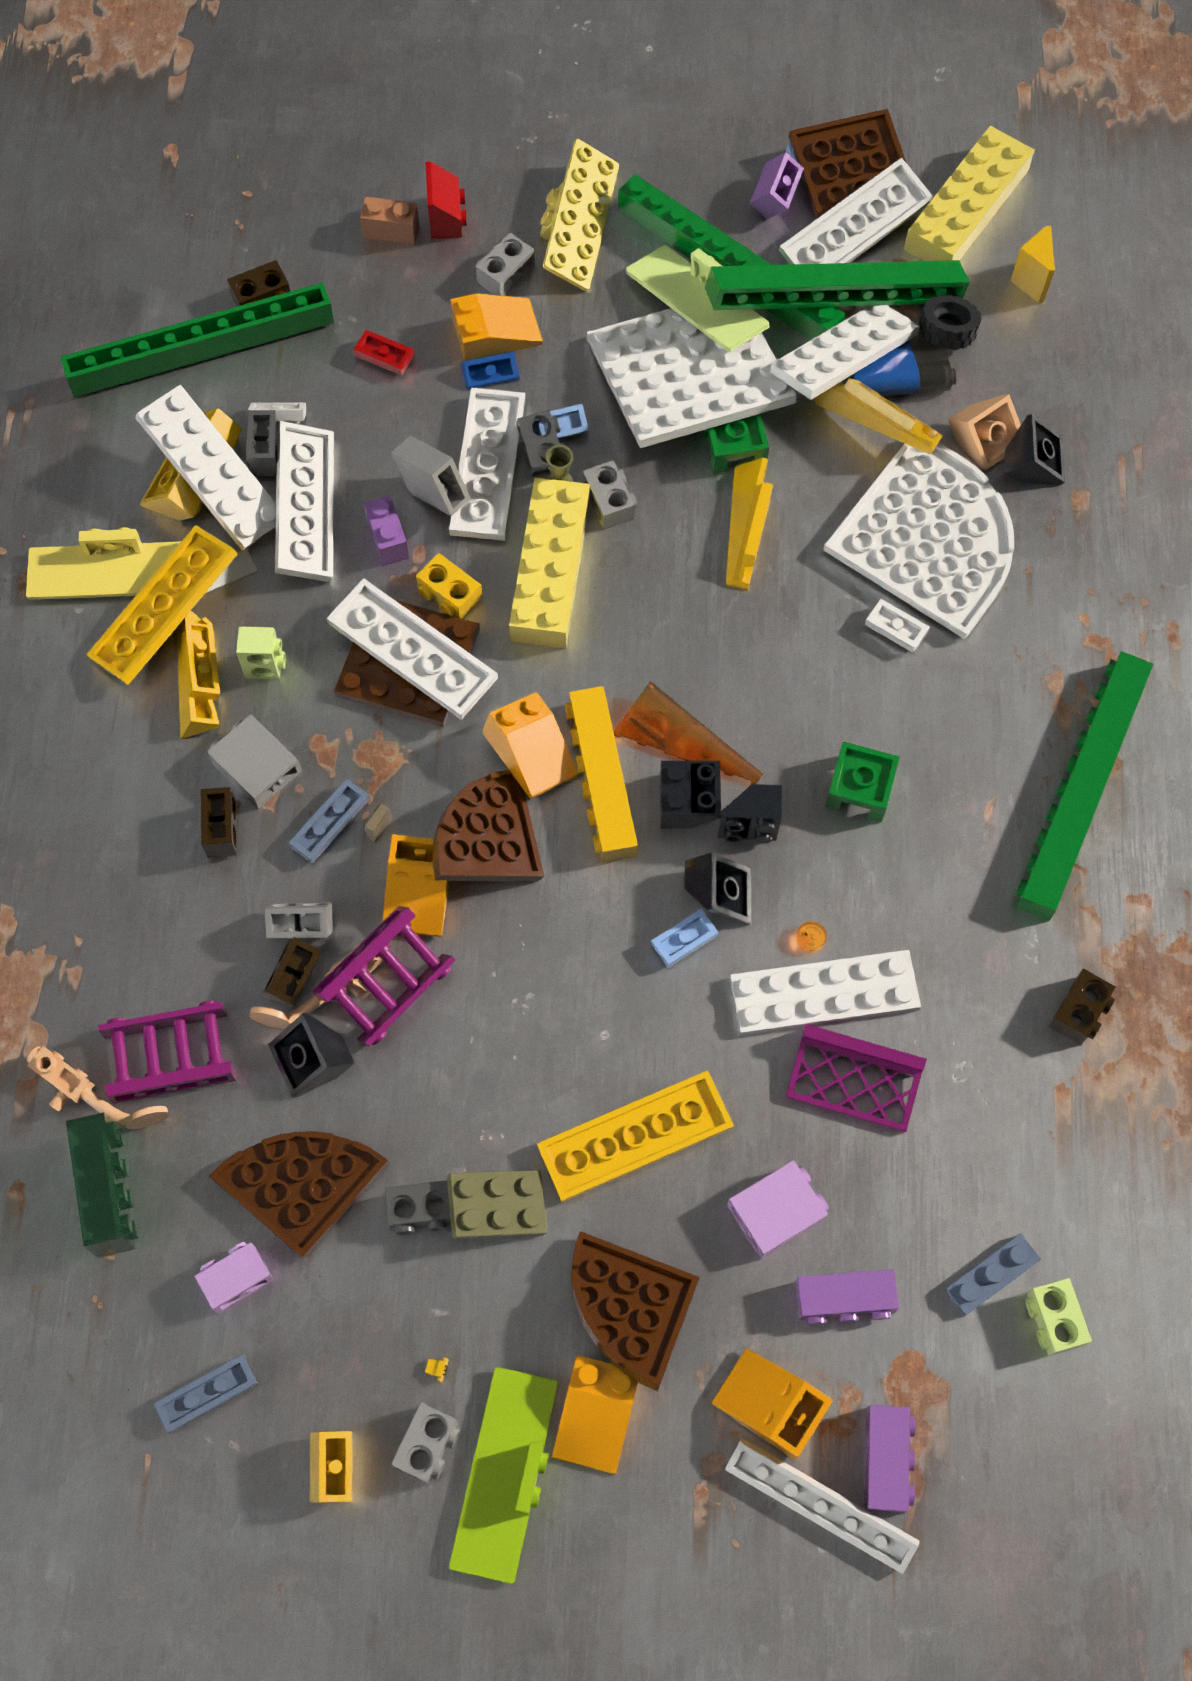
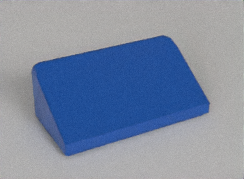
[460,352,520,389]

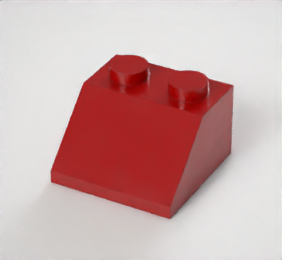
[425,161,467,239]

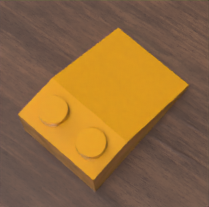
[450,293,543,361]
[482,692,578,799]
[552,1355,638,1475]

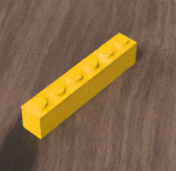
[565,686,638,863]

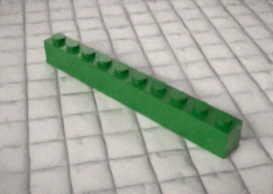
[618,174,845,340]
[705,260,970,311]
[60,282,335,397]
[1015,651,1154,921]

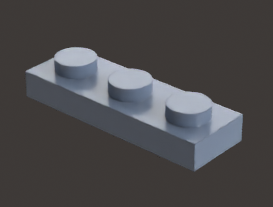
[288,778,370,864]
[944,1233,1041,1317]
[153,1354,259,1434]

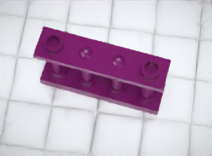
[312,906,455,1047]
[98,1000,236,1104]

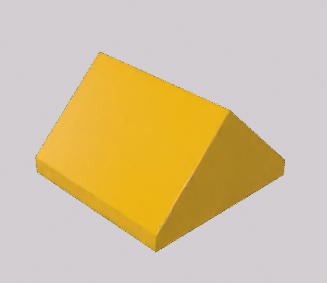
[1010,226,1055,303]

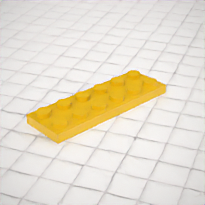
[86,525,238,685]
[537,1070,734,1203]

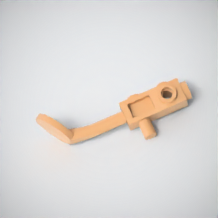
[249,942,384,1029]
[27,1046,169,1129]

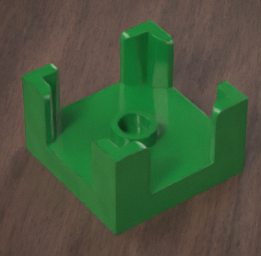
[703,413,769,473]
[825,742,900,822]

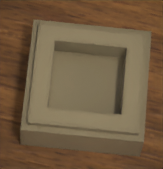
[364,803,392,843]

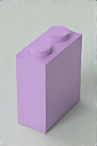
[727,1160,829,1259]

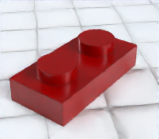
[353,330,414,376]

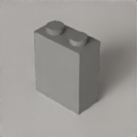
[391,435,471,516]
[207,714,302,809]

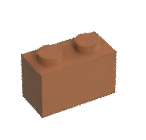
[360,196,419,245]

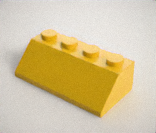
[140,408,242,521]

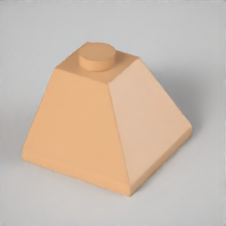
[948,394,1020,471]

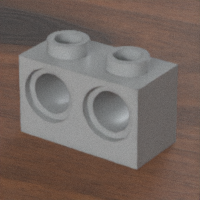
[476,233,535,296]
[583,460,637,530]
[265,902,333,938]
[391,1402,460,1485]

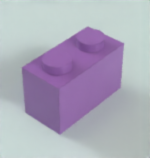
[749,152,804,219]
[364,495,409,566]

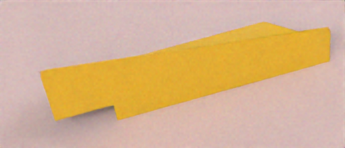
[815,379,943,454]
[726,458,773,590]
[177,611,220,738]

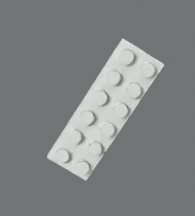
[778,158,934,264]
[770,305,920,400]
[135,384,276,551]
[449,387,525,541]
[275,421,334,582]
[326,578,498,720]
[730,950,921,1036]

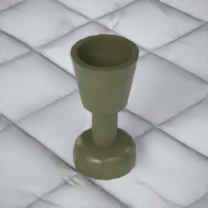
[545,445,573,482]

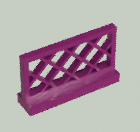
[785,1024,927,1132]

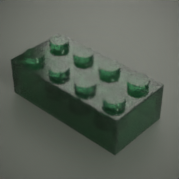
[66,1112,139,1258]

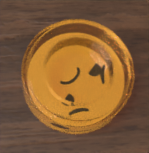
[796,921,827,953]

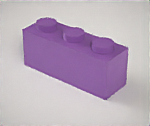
[795,1269,899,1325]
[864,1405,915,1513]

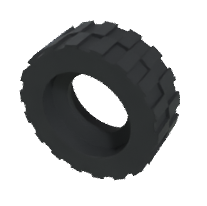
[919,295,982,350]

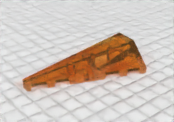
[613,681,763,784]

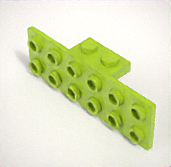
[449,1367,558,1584]

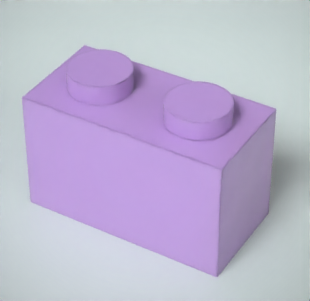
[194,1242,274,1314]

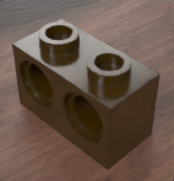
[227,260,290,306]
[201,787,237,858]
[262,937,322,1008]
[1048,968,1116,1045]

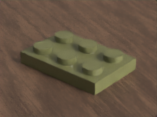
[447,1170,547,1240]

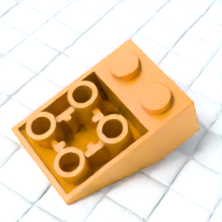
[382,834,450,937]
[711,1348,833,1461]

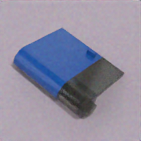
[850,330,956,396]

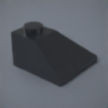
[1004,413,1065,485]
[684,852,751,925]
[268,1013,355,1098]

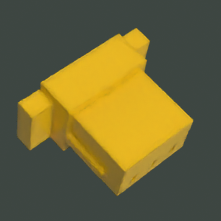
[425,1357,449,1383]

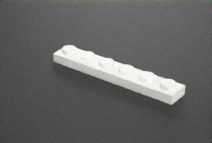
[725,1438,920,1574]

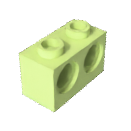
[236,626,286,679]
[1025,1278,1092,1356]

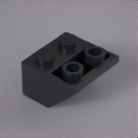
[660,761,721,829]
[717,784,782,843]

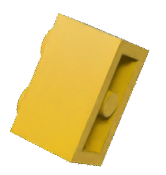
[310,1431,352,1503]

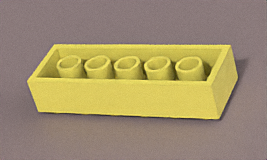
[904,126,1035,261]
[509,477,590,648]

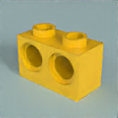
[416,553,483,619]

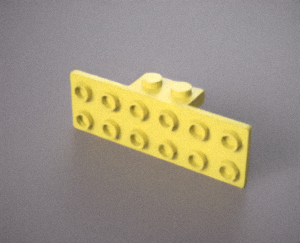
[540,139,619,291]
[26,527,181,600]

